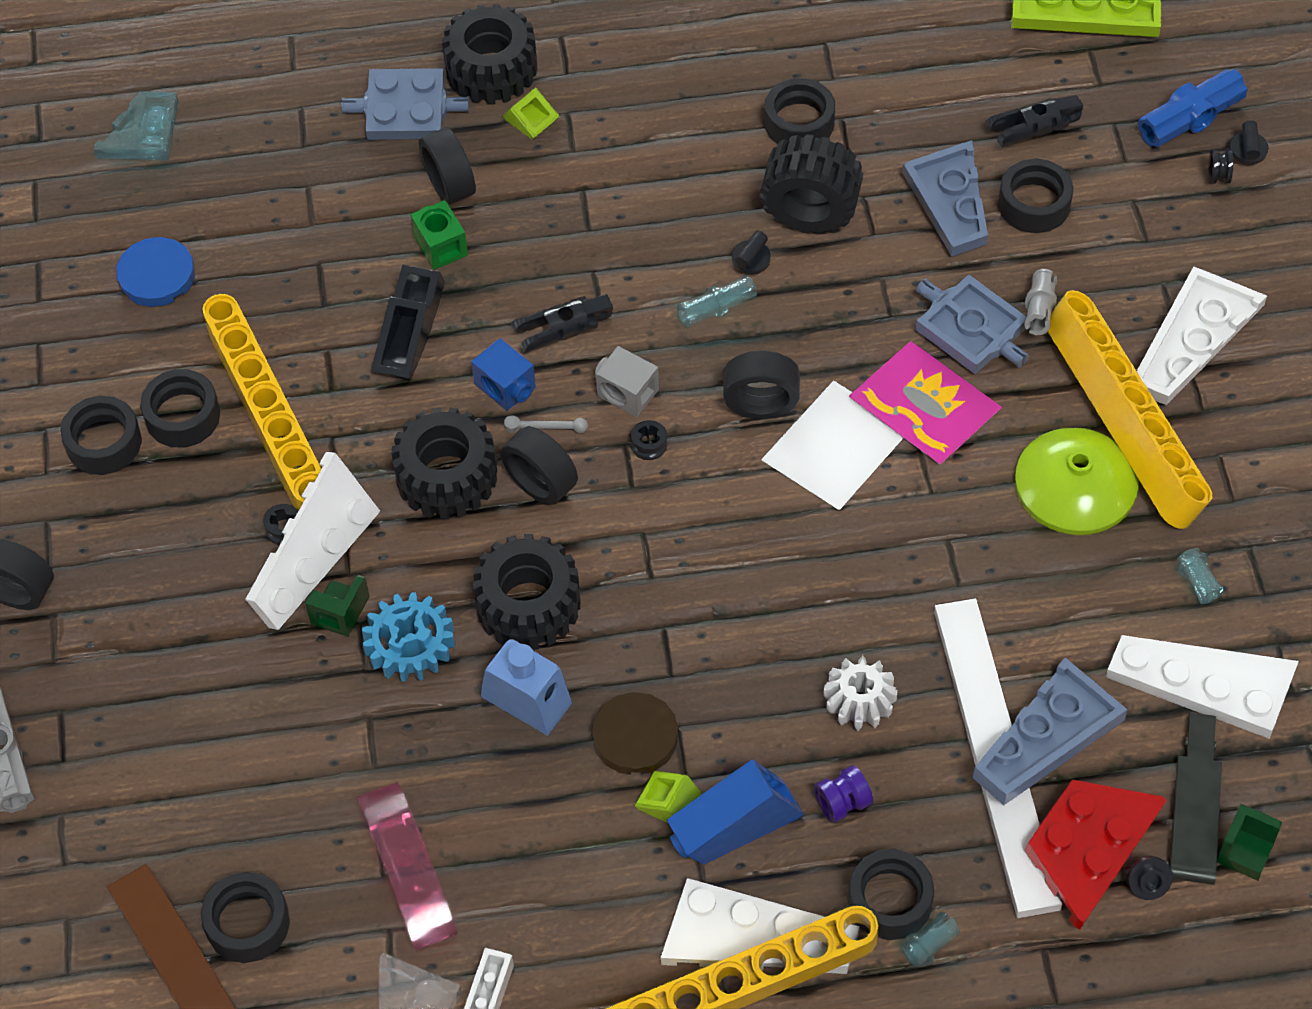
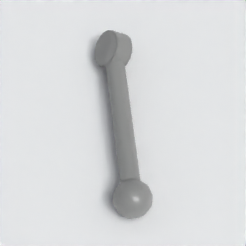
[504,415,588,433]

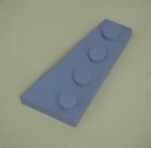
[973,658,1128,805]

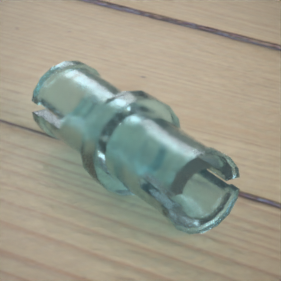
[677,275,757,328]

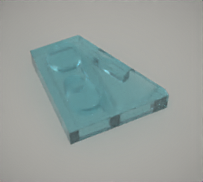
[94,92,179,160]

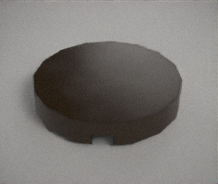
[592,692,678,775]

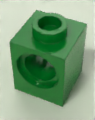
[410,200,468,270]

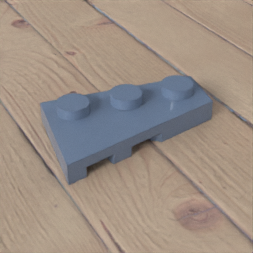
[902,140,988,256]

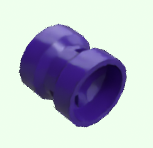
[813,765,873,823]

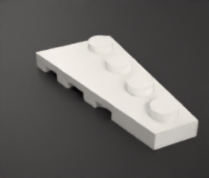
[1137,267,1267,405]
[245,452,380,630]
[1106,635,1299,739]
[661,878,860,974]

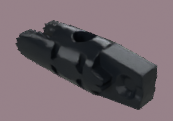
[986,95,1083,148]
[511,294,613,354]

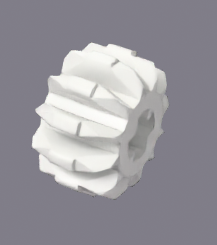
[824,655,897,731]

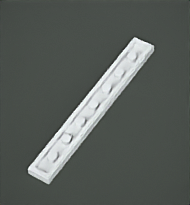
[934,598,1062,918]

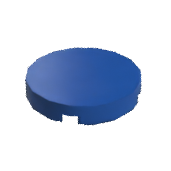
[116,237,195,307]

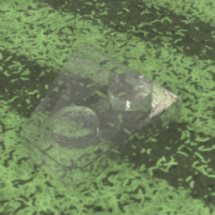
[379,952,462,1009]

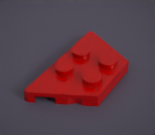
[1025,780,1167,930]

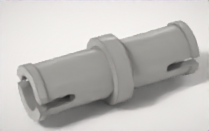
[1024,269,1058,335]

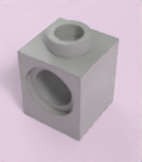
[594,346,659,417]

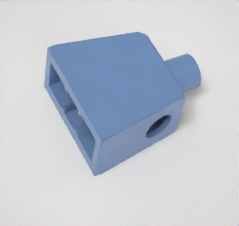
[481,639,572,736]

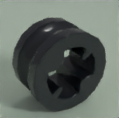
[1208,149,1233,184]
[631,420,667,460]
[263,504,298,545]

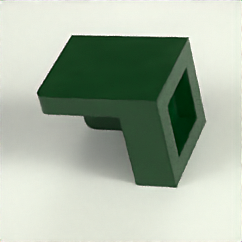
[305,574,370,637]
[1217,804,1282,881]

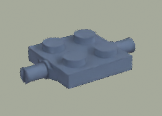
[341,68,469,140]
[916,275,1029,374]

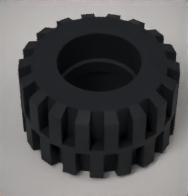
[442,4,537,104]
[760,135,863,234]
[391,407,497,519]
[473,534,581,650]

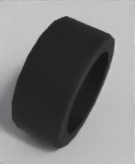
[765,78,835,144]
[419,127,476,205]
[998,158,1074,233]
[723,350,800,419]
[140,369,221,447]
[60,395,142,475]
[500,426,578,505]
[0,539,55,610]
[848,849,935,940]
[201,872,290,963]

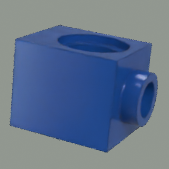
[471,338,536,411]

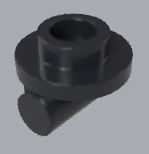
[1229,120,1269,165]
[732,231,771,274]
[1122,856,1173,900]

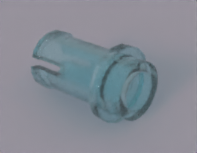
[1177,548,1224,604]
[902,912,960,967]

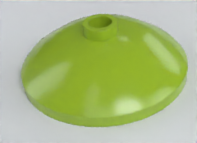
[1015,428,1139,535]

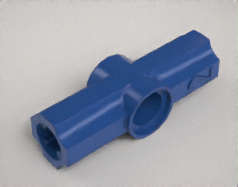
[1137,69,1248,147]

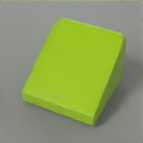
[503,88,560,139]
[635,771,701,823]

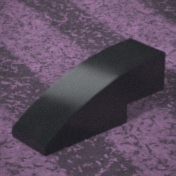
[371,265,445,380]

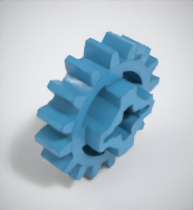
[362,592,455,682]

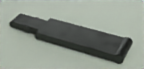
[1170,712,1222,885]

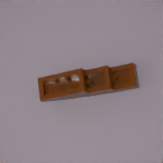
[107,864,236,1009]

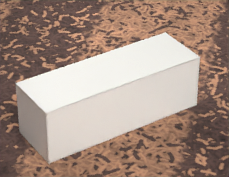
[464,948,514,1009]

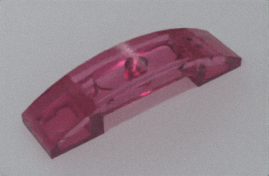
[357,782,457,951]

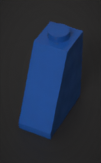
[667,759,804,865]

